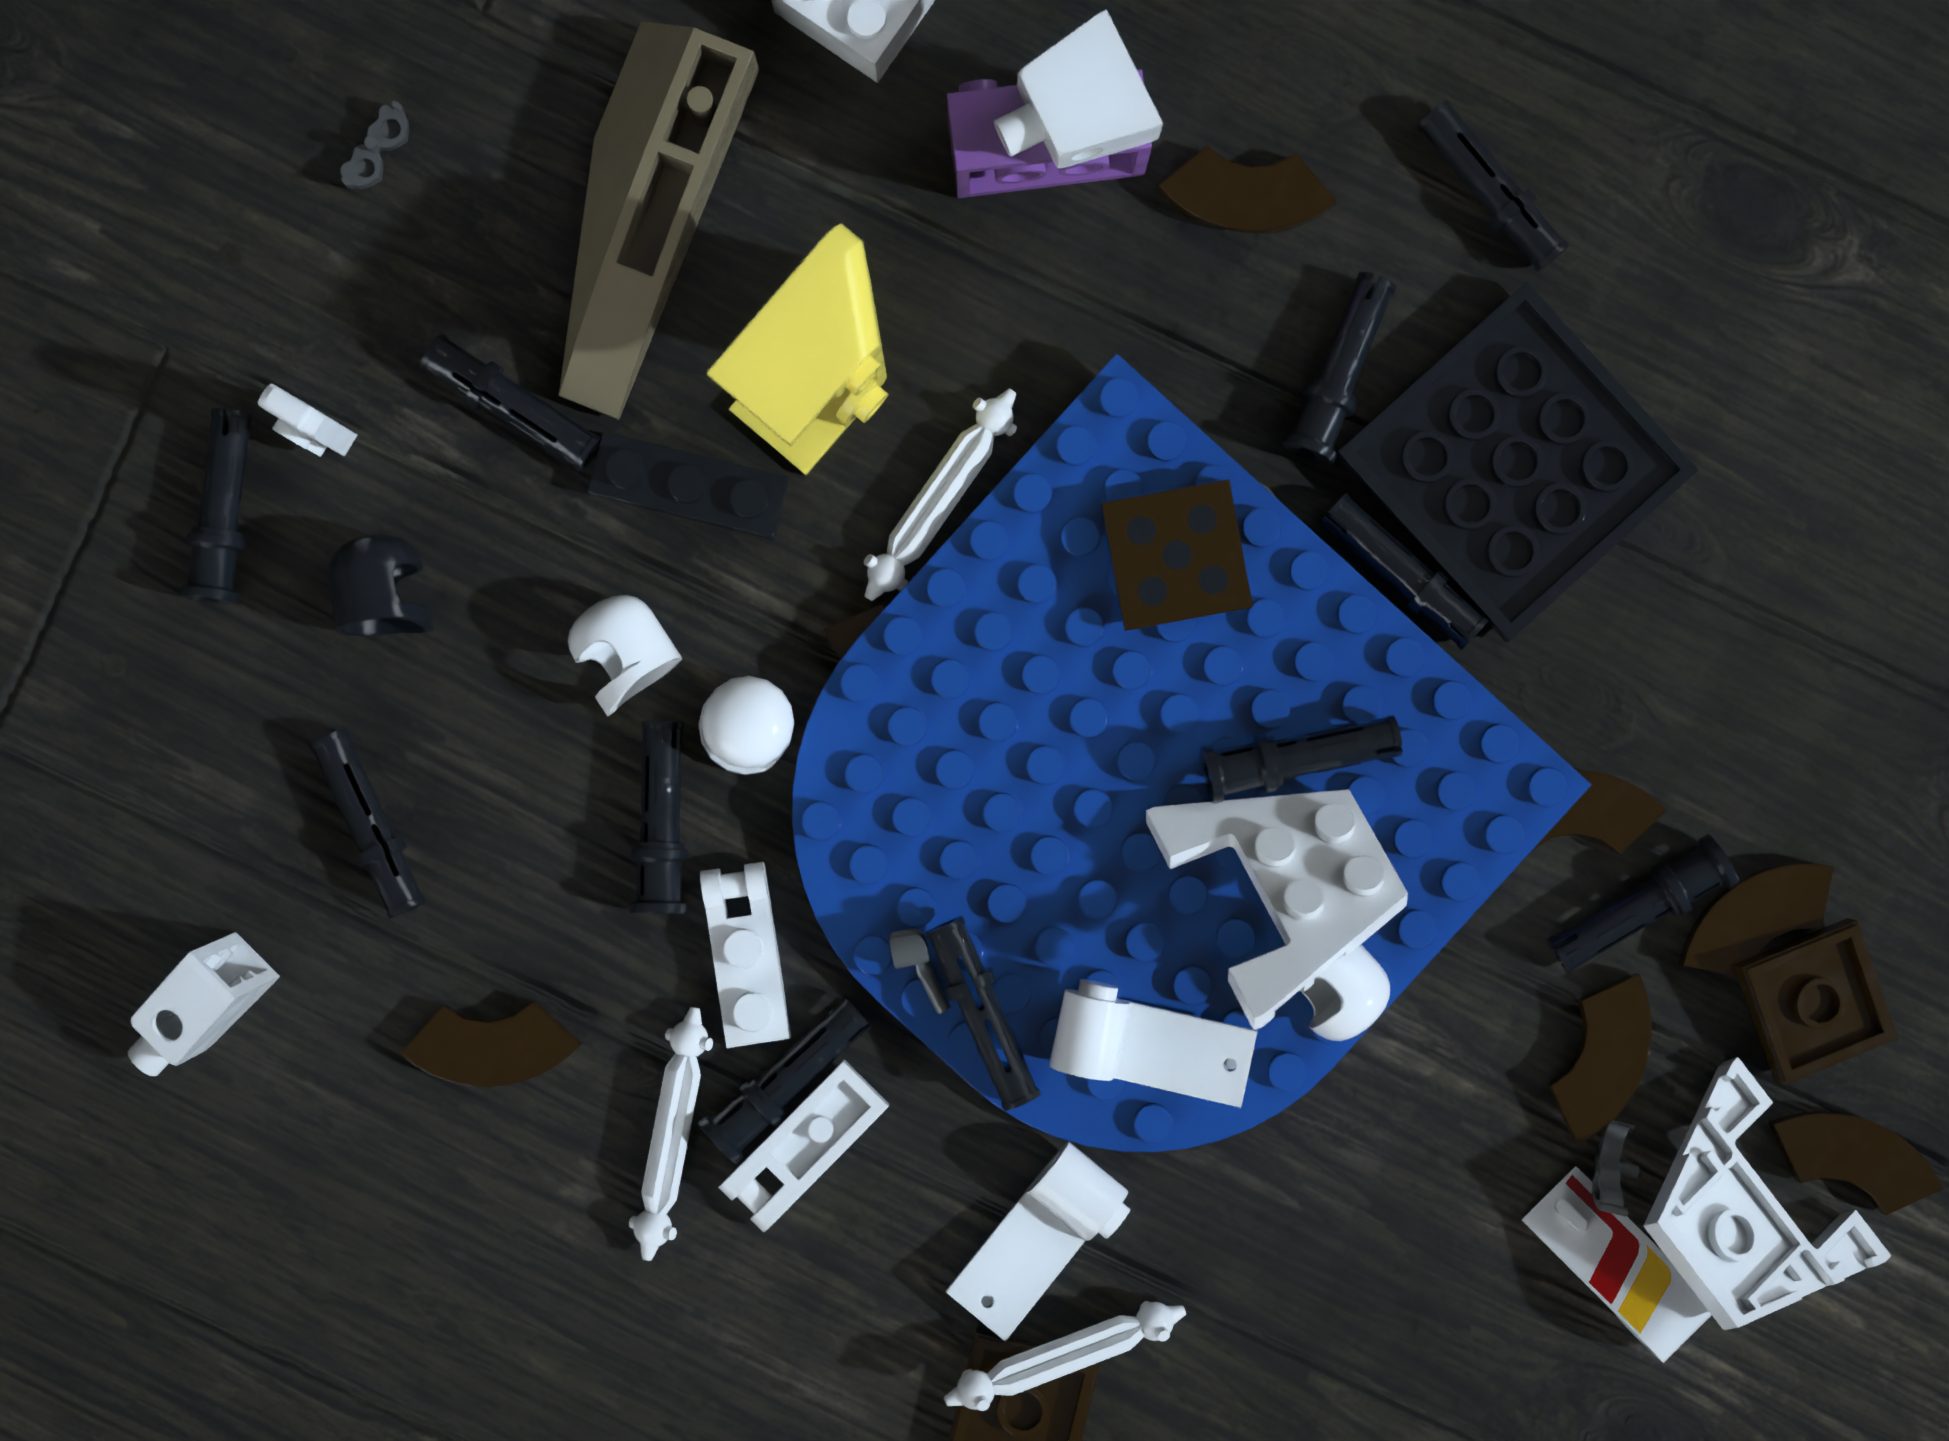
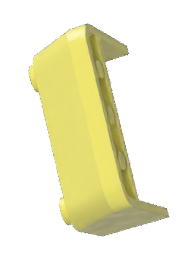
[706,224,888,476]

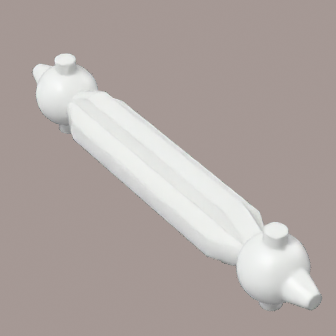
[864,388,1017,601]
[629,1007,713,1261]
[944,1301,1186,1411]

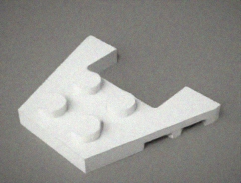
[1146,789,1408,1030]
[1644,1057,1891,1330]

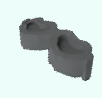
[340,101,409,190]
[1592,1120,1640,1217]

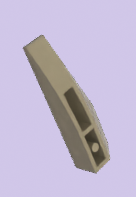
[559,21,760,420]

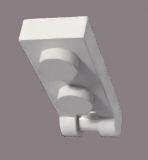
[700,862,791,1048]
[718,1059,890,1233]

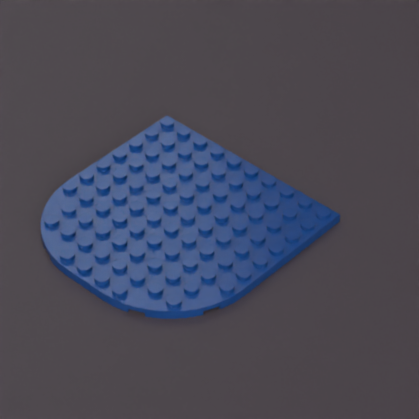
[792,354,1592,1152]

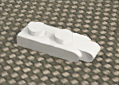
[258,383,357,457]

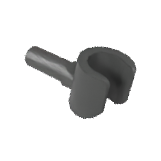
[890,928,951,1014]

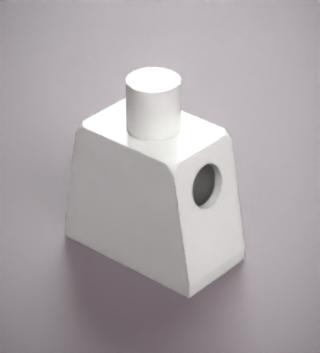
[993,10,1163,168]
[128,932,280,1076]

